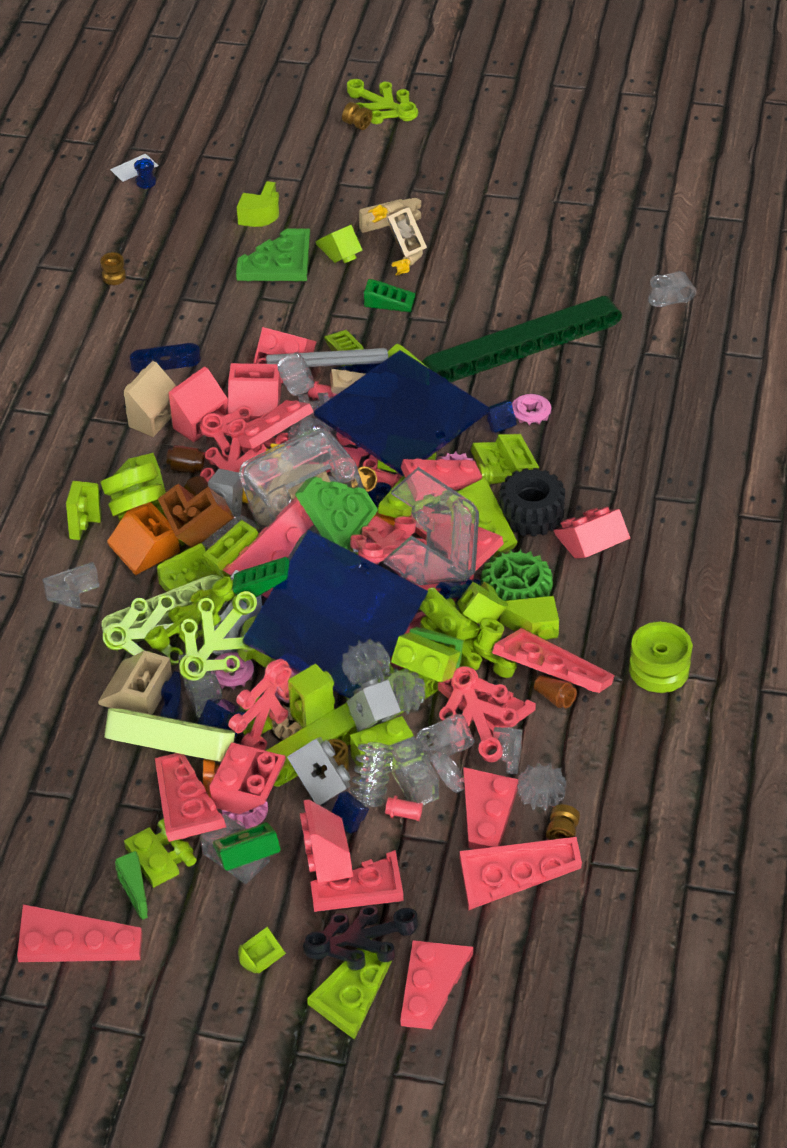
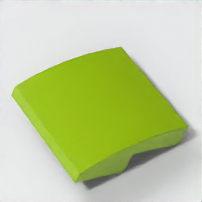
[470,434,539,484]

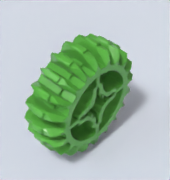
[481,549,553,601]

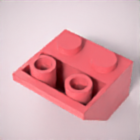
[253,327,316,387]
[228,363,282,420]
[169,366,228,442]
[553,506,630,558]
[210,742,286,814]
[300,800,353,883]

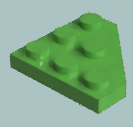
[236,229,310,281]
[295,477,378,559]

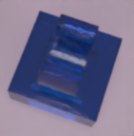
[485,400,517,433]
[332,791,369,833]

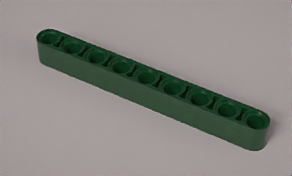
[422,296,622,387]

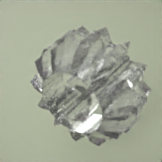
[277,352,314,396]
[342,639,390,687]
[379,667,425,715]
[517,761,566,811]

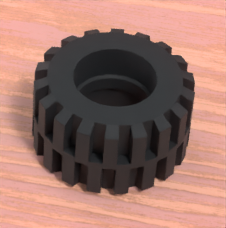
[499,468,565,536]

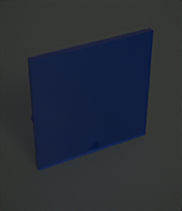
[314,350,489,476]
[242,530,428,699]

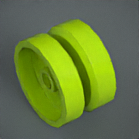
[100,462,165,517]
[629,621,693,693]

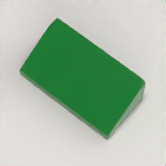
[212,822,281,871]

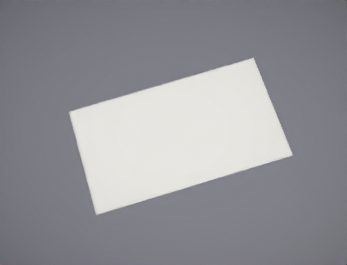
[110,154,159,182]

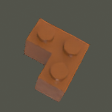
[158,484,234,548]

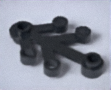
[303,905,418,970]

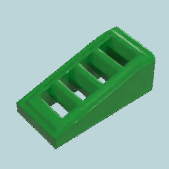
[364,279,415,312]
[232,557,289,603]

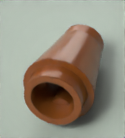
[534,675,577,708]

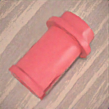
[308,381,340,402]
[375,469,403,489]
[385,795,423,821]

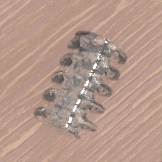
[350,742,395,807]

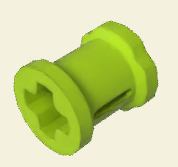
[473,618,504,655]

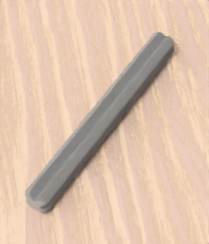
[266,348,388,369]

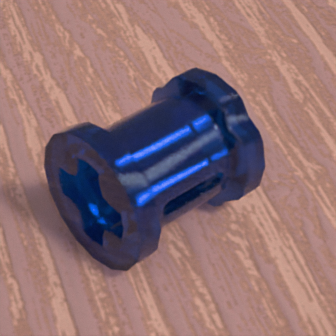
[134,158,156,189]

